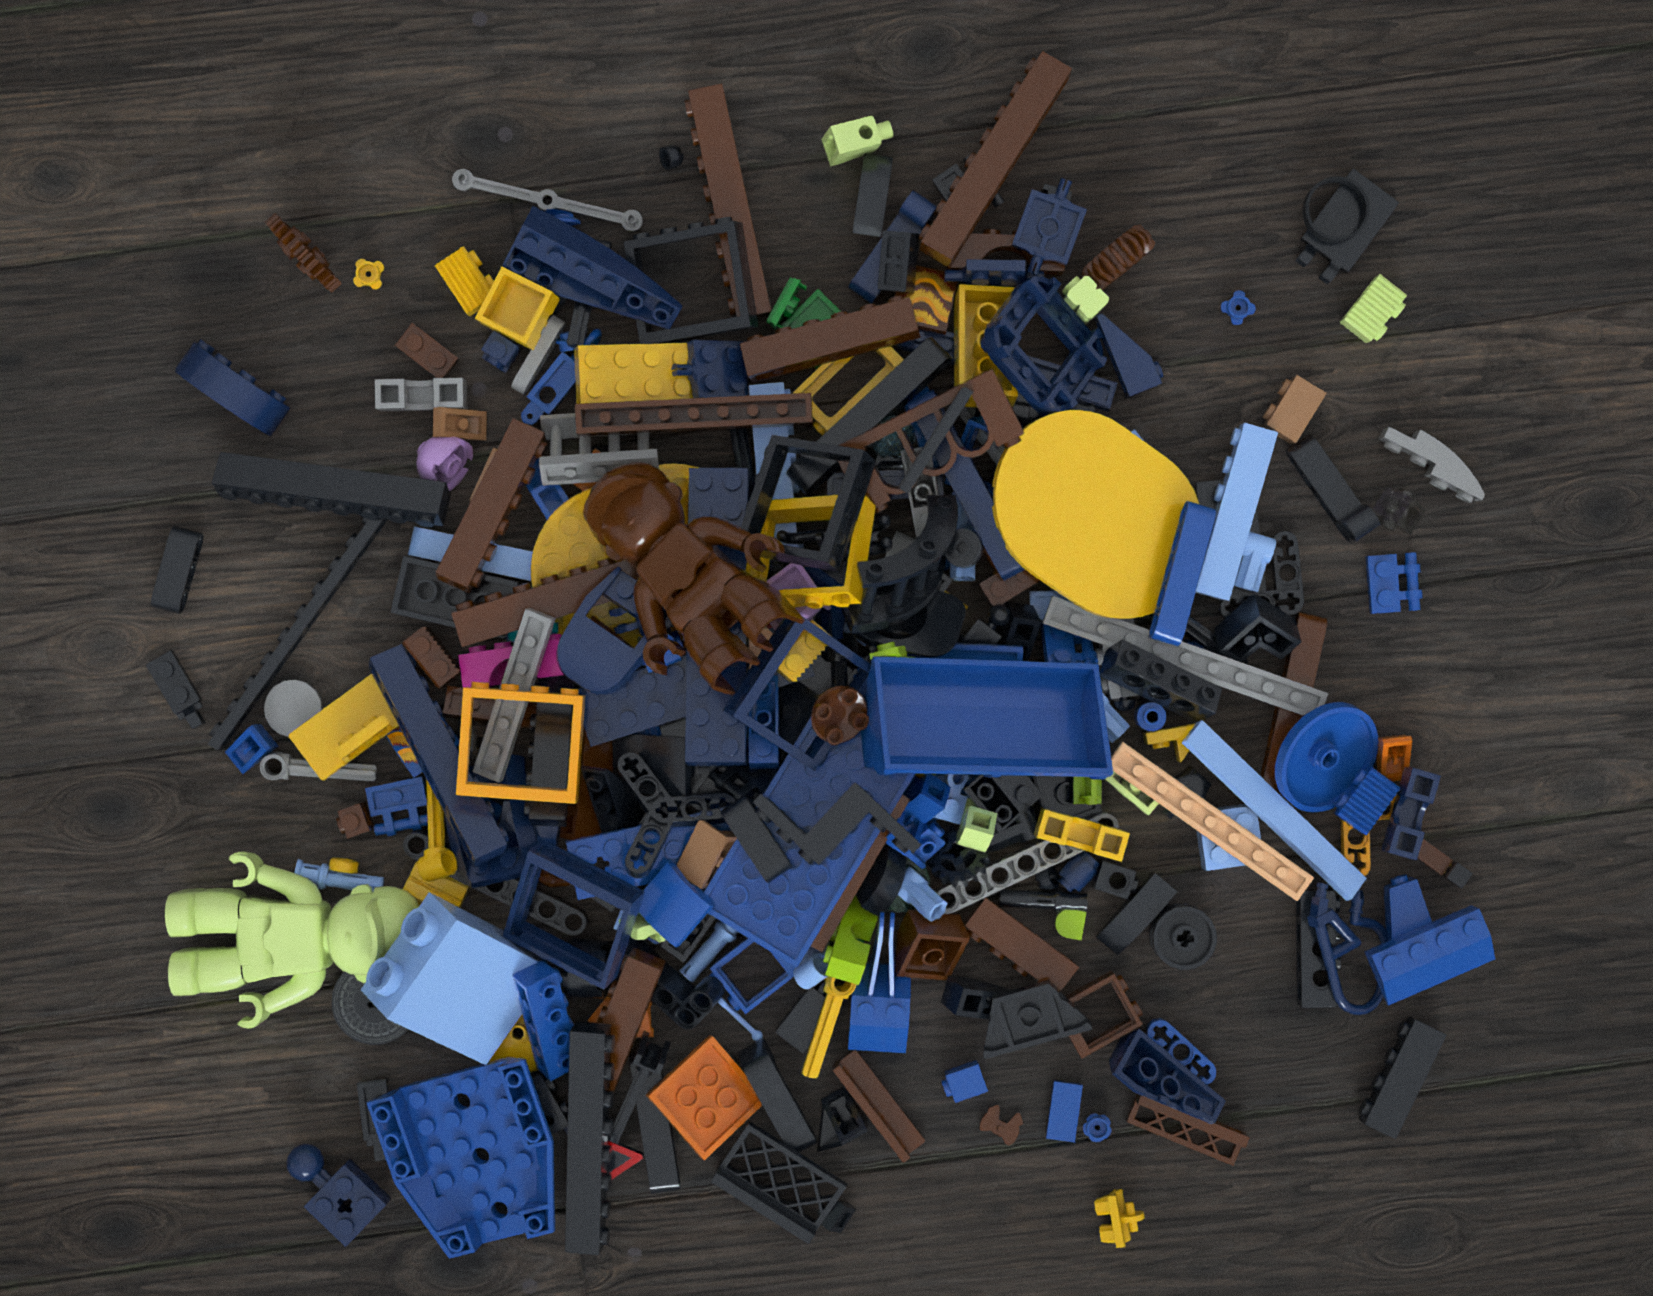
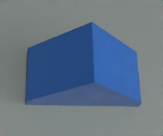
[225,724,279,774]

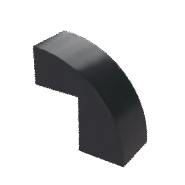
[852,153,893,237]
[856,843,906,917]

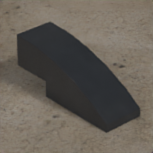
[1095,871,1177,955]

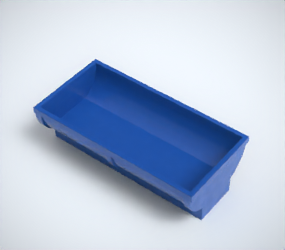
[861,656,1113,780]

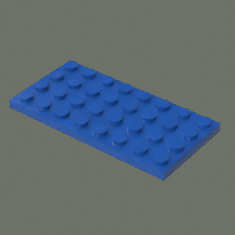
[704,717,915,968]

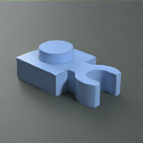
[934,774,969,824]

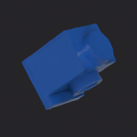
[905,821,946,869]

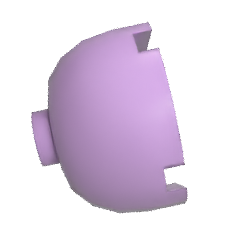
[416,436,473,491]

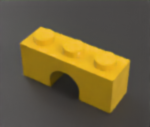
[1034,807,1130,862]

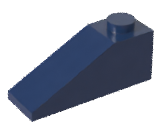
[1094,314,1164,399]

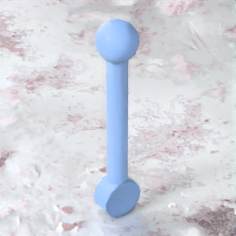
[718,997,763,1041]

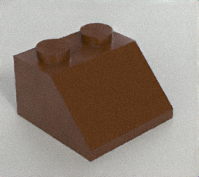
[895,910,970,980]

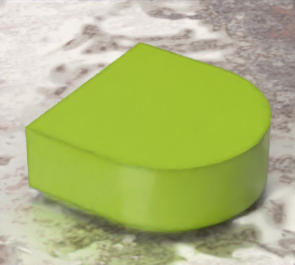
[1054,910,1086,941]

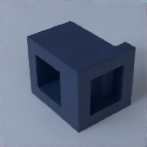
[481,330,522,374]

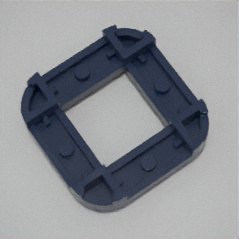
[980,275,1107,417]

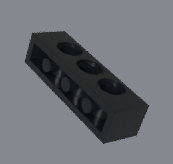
[1100,639,1222,723]
[1296,888,1341,1008]

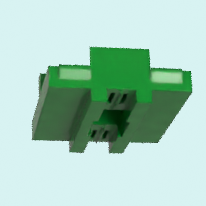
[766,277,807,331]

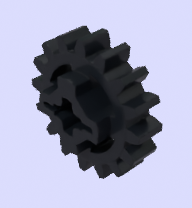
[927,826,991,888]

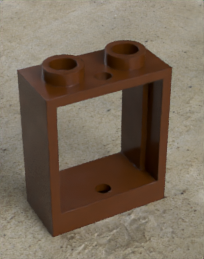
[1066,971,1143,1059]

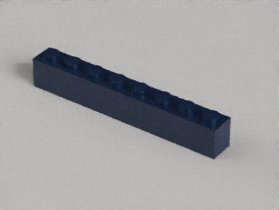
[369,644,509,868]

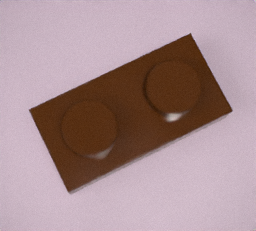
[394,323,459,378]

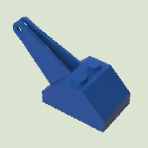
[848,912,911,1053]

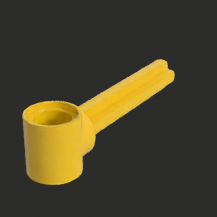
[418,779,457,882]
[802,976,856,1078]

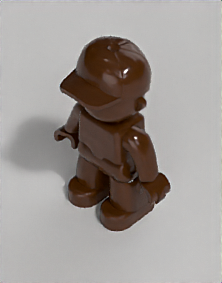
[583,462,805,696]

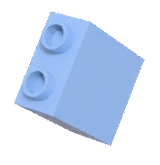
[361,892,548,1065]

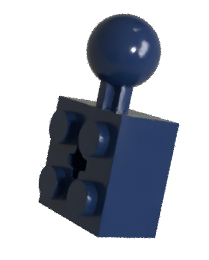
[286,1144,391,1247]

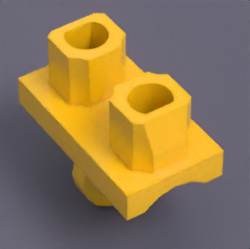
[1094,1189,1145,1248]

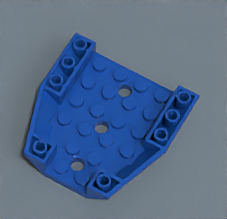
[367,1057,555,1259]

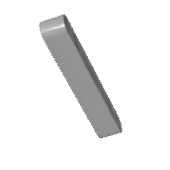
[935,811,1119,914]

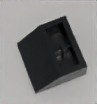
[963,775,1043,834]

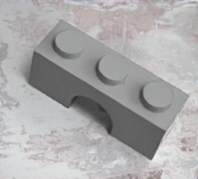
[375,378,468,412]

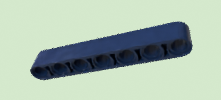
[907,389,1025,581]

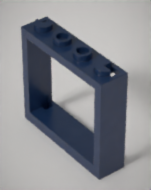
[723,616,871,771]
[502,839,645,990]

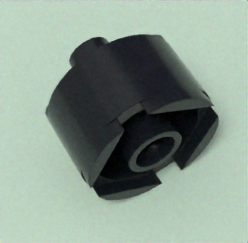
[561,938,609,999]

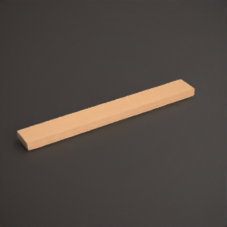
[1111,742,1314,901]

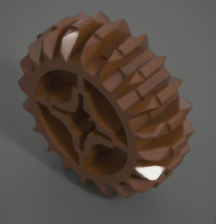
[1082,224,1155,290]

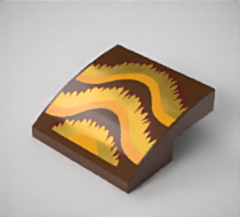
[895,265,957,335]

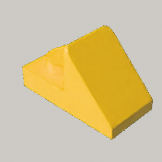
[1142,723,1196,763]

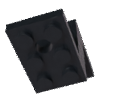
[753,783,922,865]

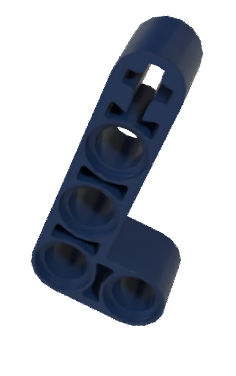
[848,190,937,304]

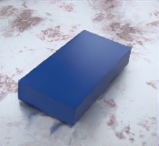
[1045,1080,1083,1143]

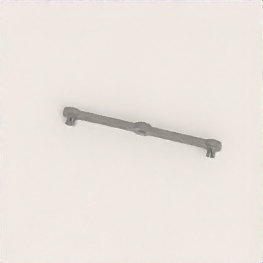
[452,169,643,232]

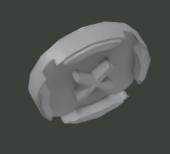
[264,680,323,737]

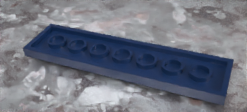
[578,628,815,747]

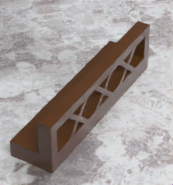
[832,1050,925,1163]
[1126,1094,1250,1166]

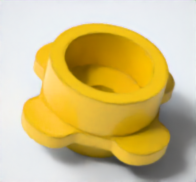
[353,259,384,290]

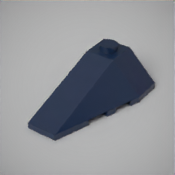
[1109,1029,1226,1124]

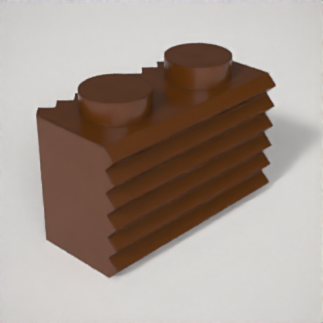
[402,627,461,689]

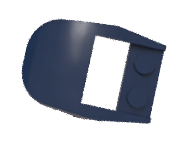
[556,567,668,695]

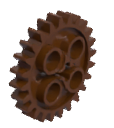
[265,213,342,293]

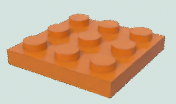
[646,1035,762,1161]

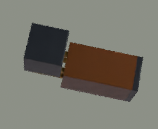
[1417,839,1473,889]

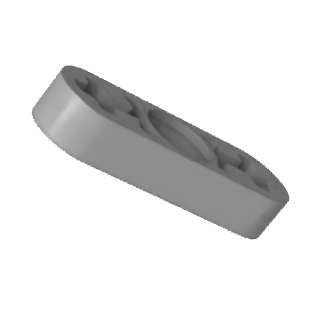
[511,315,566,395]

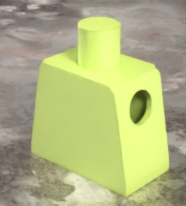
[821,116,893,167]

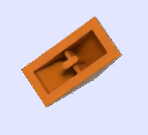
[1376,735,1412,781]

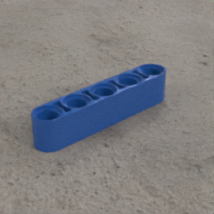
[1149,501,1216,646]

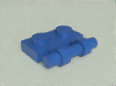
[1365,552,1423,614]
[1040,620,1098,664]
[365,776,428,836]

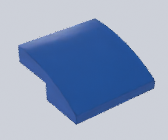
[639,862,714,947]

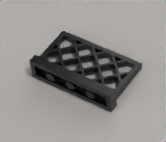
[711,1121,848,1244]

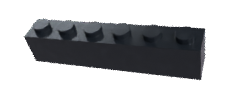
[524,675,576,827]

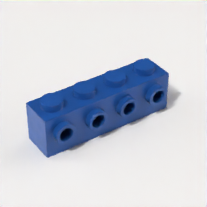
[512,960,574,1081]

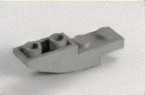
[1378,427,1485,503]

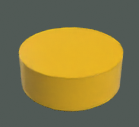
[329,857,359,873]

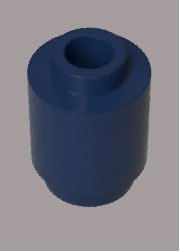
[1058,851,1100,893]

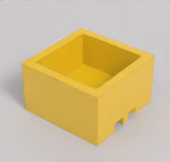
[475,267,560,351]

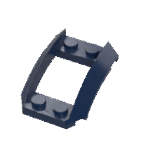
[445,754,538,888]

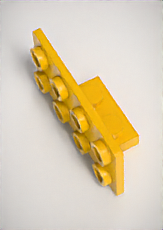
[289,674,399,781]

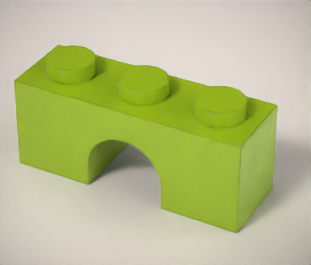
[823,895,878,985]

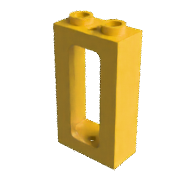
[793,346,904,436]

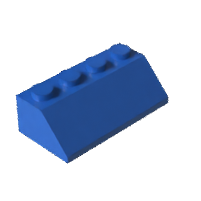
[1364,905,1495,1006]

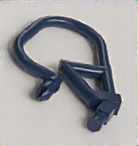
[1307,882,1388,1015]

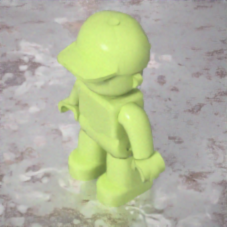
[165,851,419,1029]

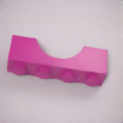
[458,634,564,688]

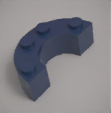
[174,339,290,436]

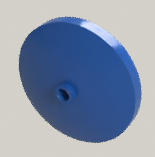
[1275,702,1378,812]

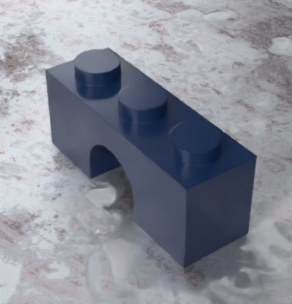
[1381,767,1441,860]

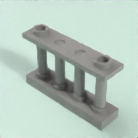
[539,413,660,486]

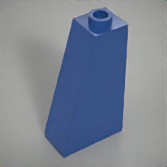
[1384,874,1432,941]

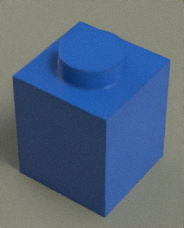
[941,1060,988,1103]

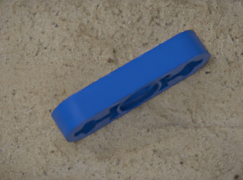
[1146,1018,1216,1085]

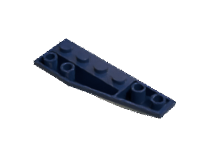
[502,206,682,329]

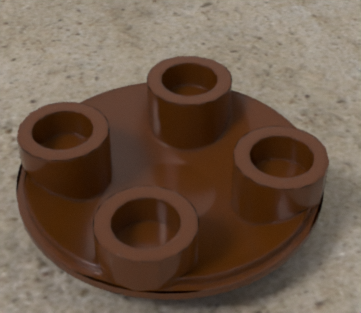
[811,686,869,745]

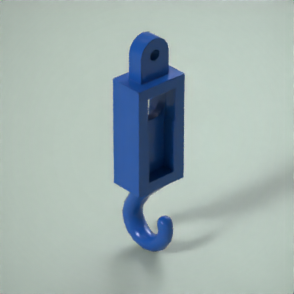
[521,329,602,425]

